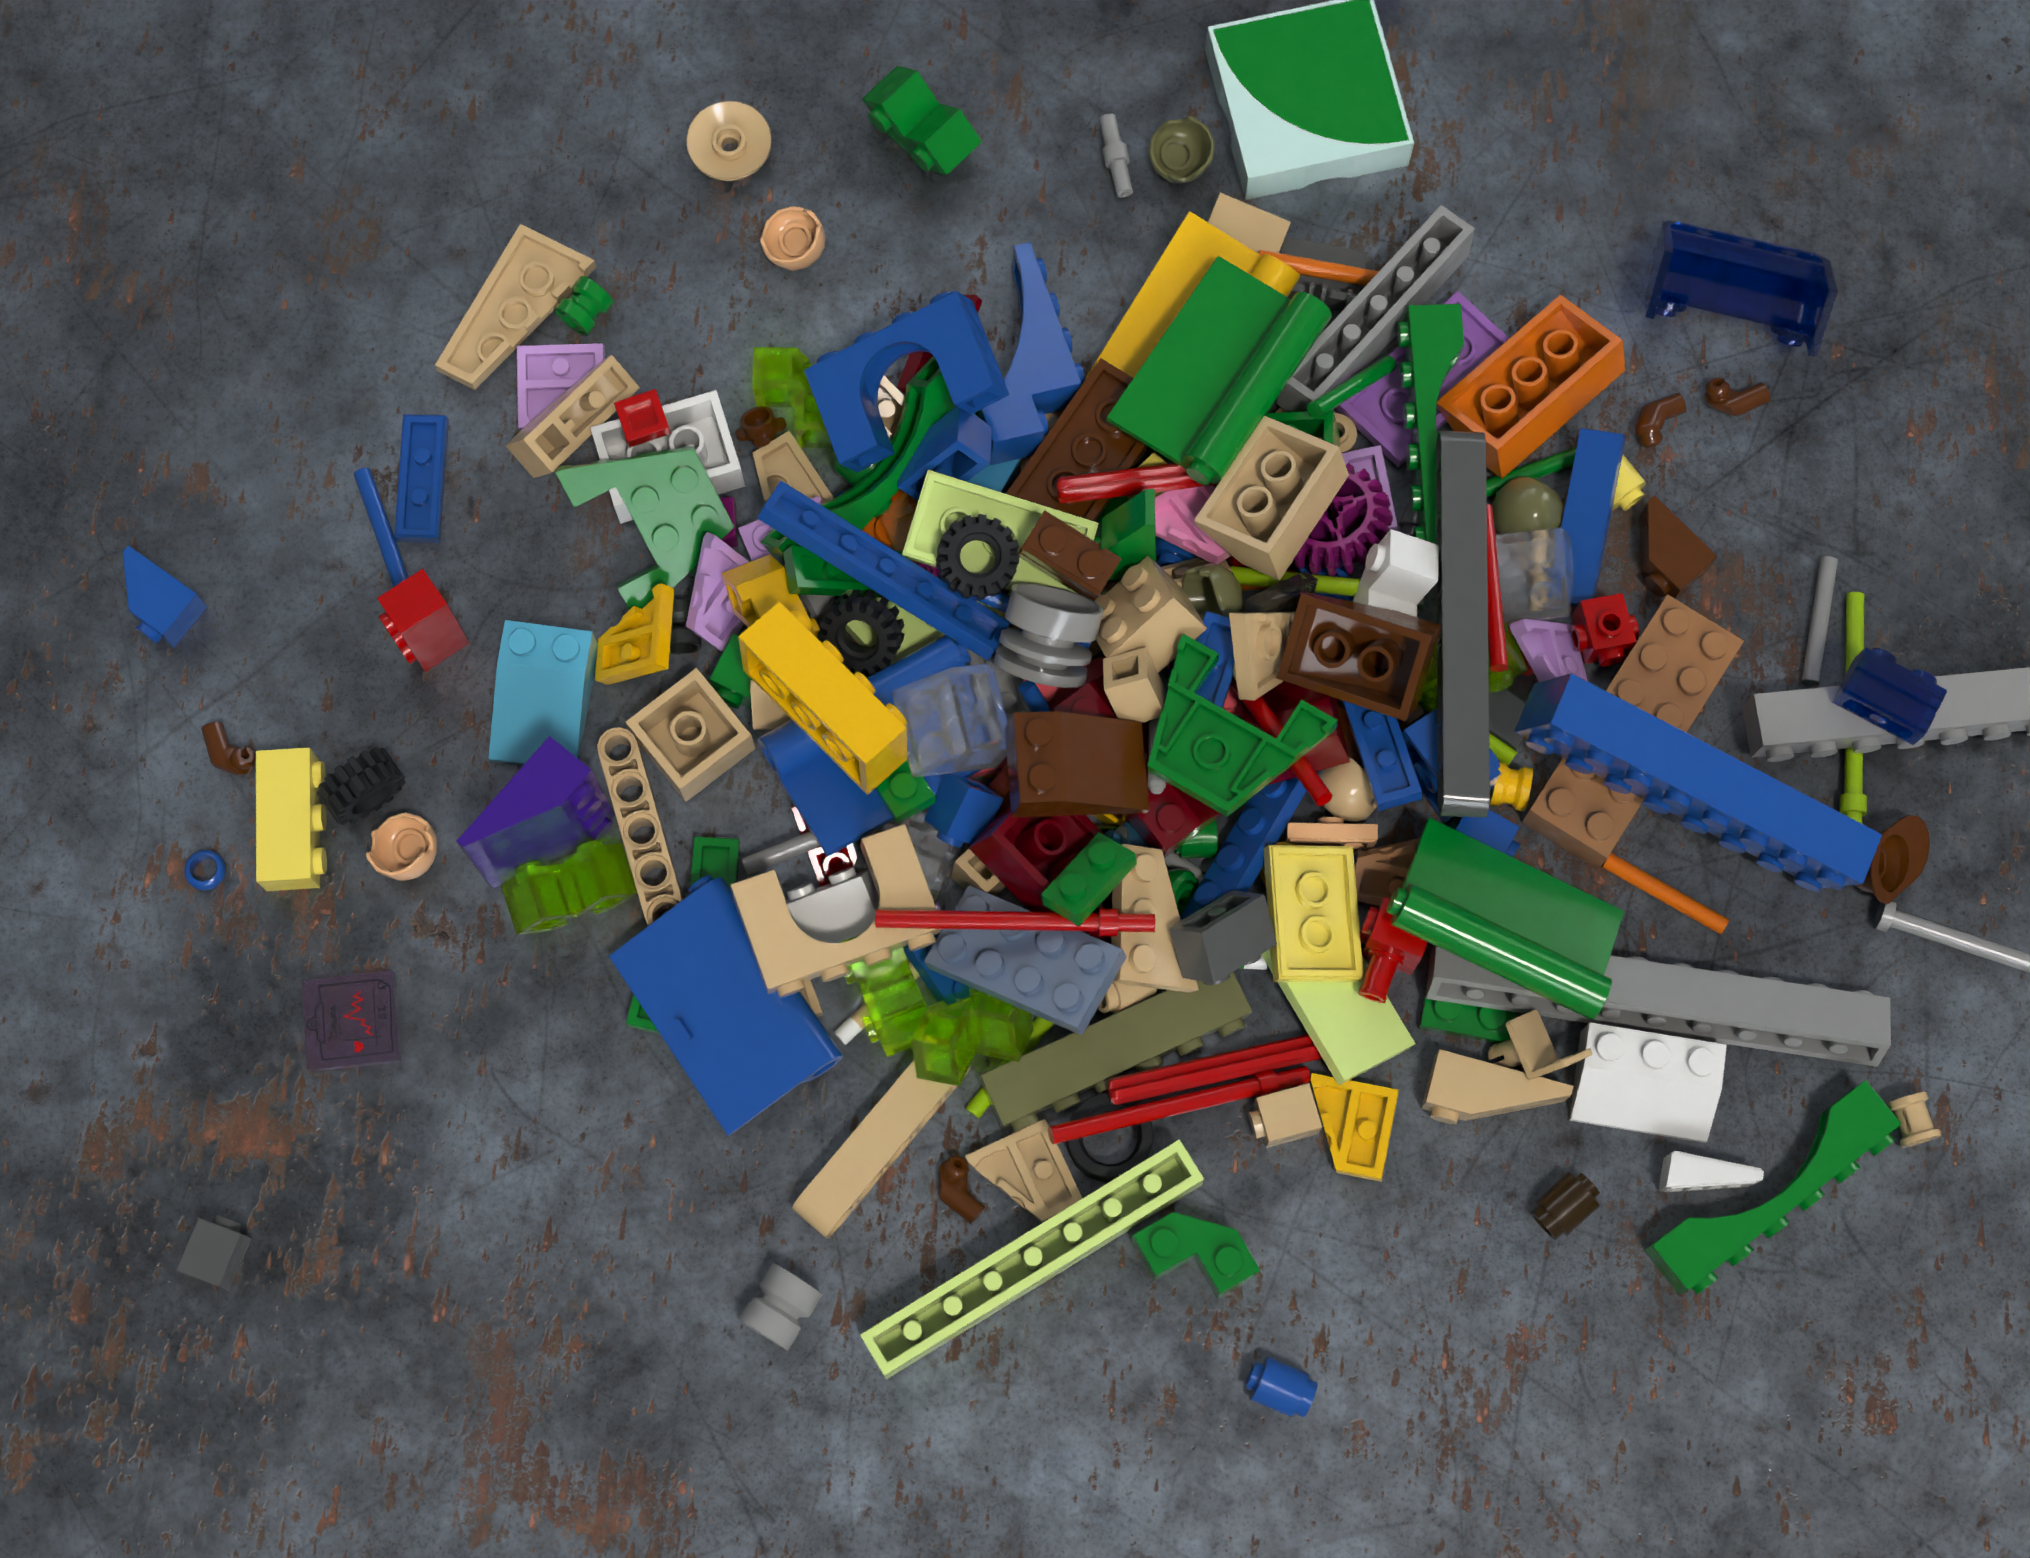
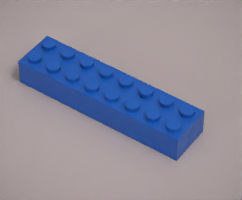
[1514,673,1882,892]

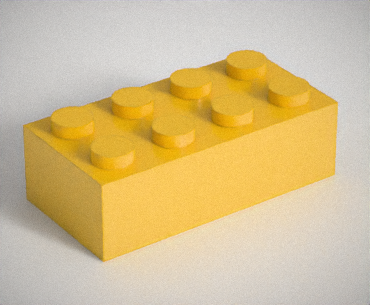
[738,601,908,795]

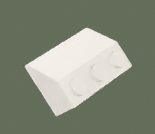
[1569,1022,1727,1143]

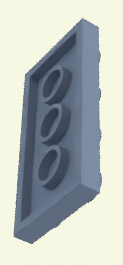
[924,885,1127,1035]

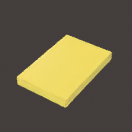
[1263,845,1364,982]

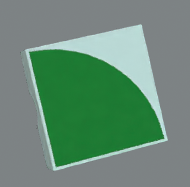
[1205,0,1414,200]

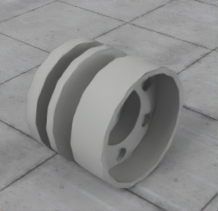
[994,583,1104,688]

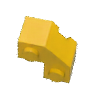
[721,554,822,643]

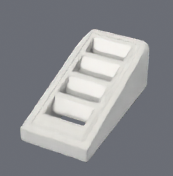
[1659,1151,1764,1192]

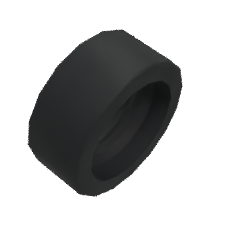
[1067,1093,1154,1183]

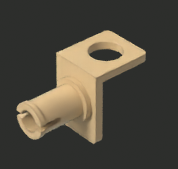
[1488,1010,1593,1080]

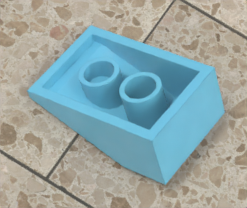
[488,620,598,765]

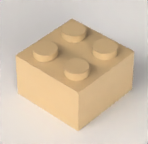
[1095,556,1207,673]
[626,668,756,803]

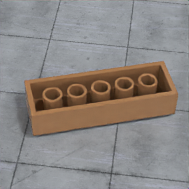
[1522,594,1744,870]

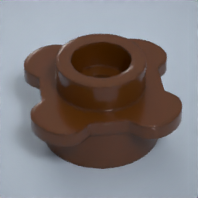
[736,406,787,447]

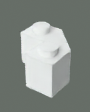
[1353,529,1439,617]

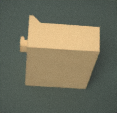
[1208,193,1291,253]

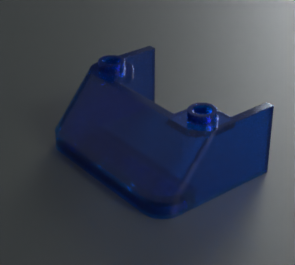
[1644,221,1838,357]

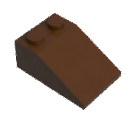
[1277,592,1442,721]
[1005,711,1149,817]

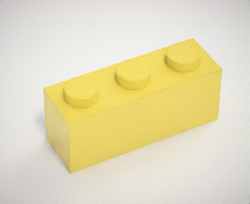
[256,747,327,891]

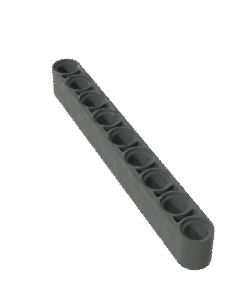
[1435,431,1490,818]

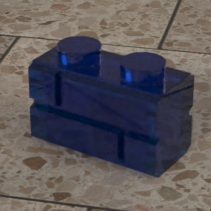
[1832,647,1947,745]

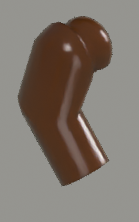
[201,722,256,776]

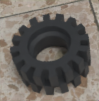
[936,514,1020,600]
[818,589,905,677]
[317,747,406,825]

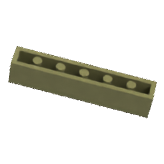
[979,972,1252,1132]

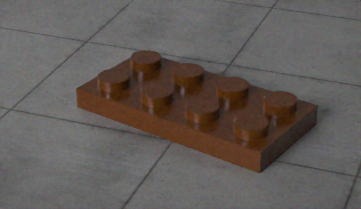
[1006,358,1148,522]

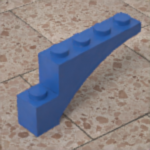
[979,242,1085,465]

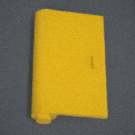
[1085,211,1300,380]

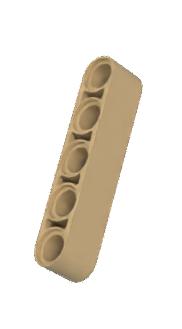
[597,727,684,926]
[792,1037,971,1239]

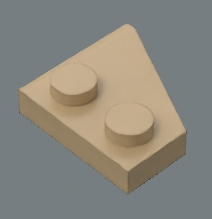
[965,1119,1083,1223]

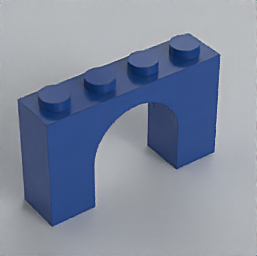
[804,291,1009,473]

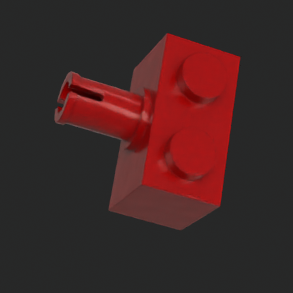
[1358,896,1427,1003]

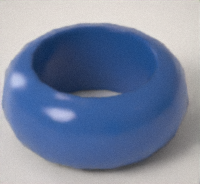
[184,850,226,891]

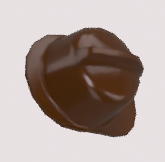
[1856,815,1930,904]

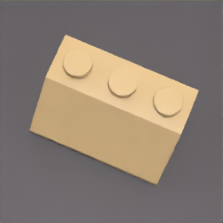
[1194,416,1349,581]

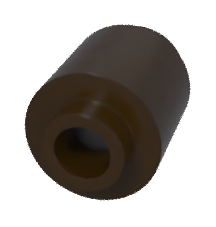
[1530,1172,1600,1240]

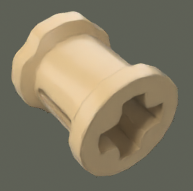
[1886,1092,1942,1148]

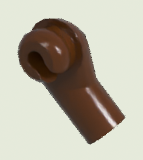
[1704,378,1771,416]
[1634,393,1686,447]
[938,1155,985,1225]

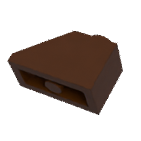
[1640,495,1717,600]

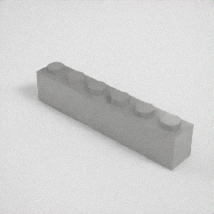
[1277,205,1475,412]

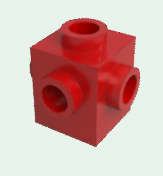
[1571,593,1639,667]

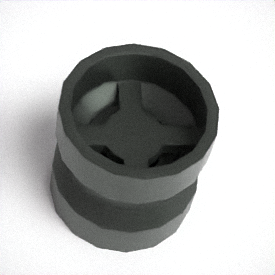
[670,599,702,654]

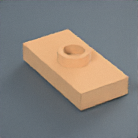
[1284,817,1378,851]

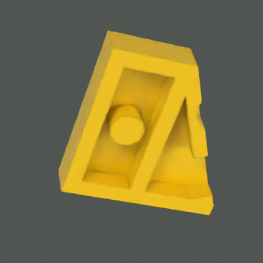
[595,583,674,685]
[1310,1073,1399,1182]

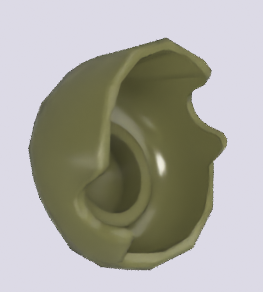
[1148,116,1215,183]
[1492,477,1564,544]
[1182,564,1243,621]

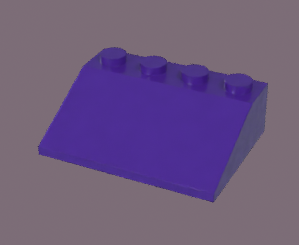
[456,736,615,888]

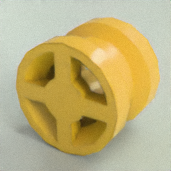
[1489,762,1533,812]

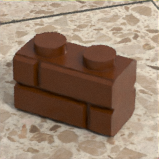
[1018,510,1122,601]

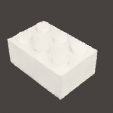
[590,390,745,524]

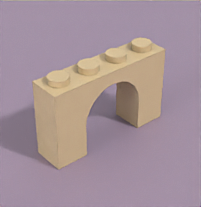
[731,824,942,998]

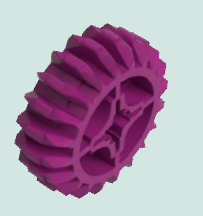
[1294,462,1393,576]

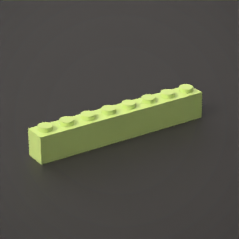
[860,1139,1204,1380]

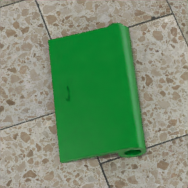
[1106,256,1332,485]
[1386,818,1624,1020]

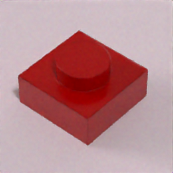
[614,389,671,448]

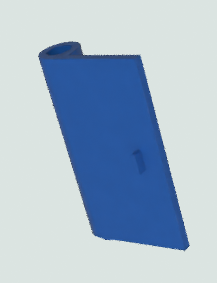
[758,635,1007,857]
[609,875,844,1136]

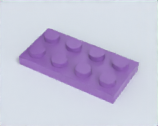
[1336,291,1509,467]

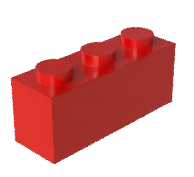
[377,568,470,672]

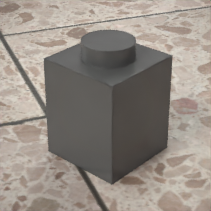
[176,1215,251,1291]

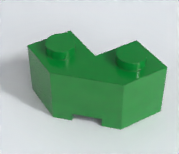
[862,66,982,175]
[1131,1212,1261,1299]

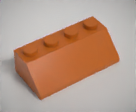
[1436,294,1626,479]

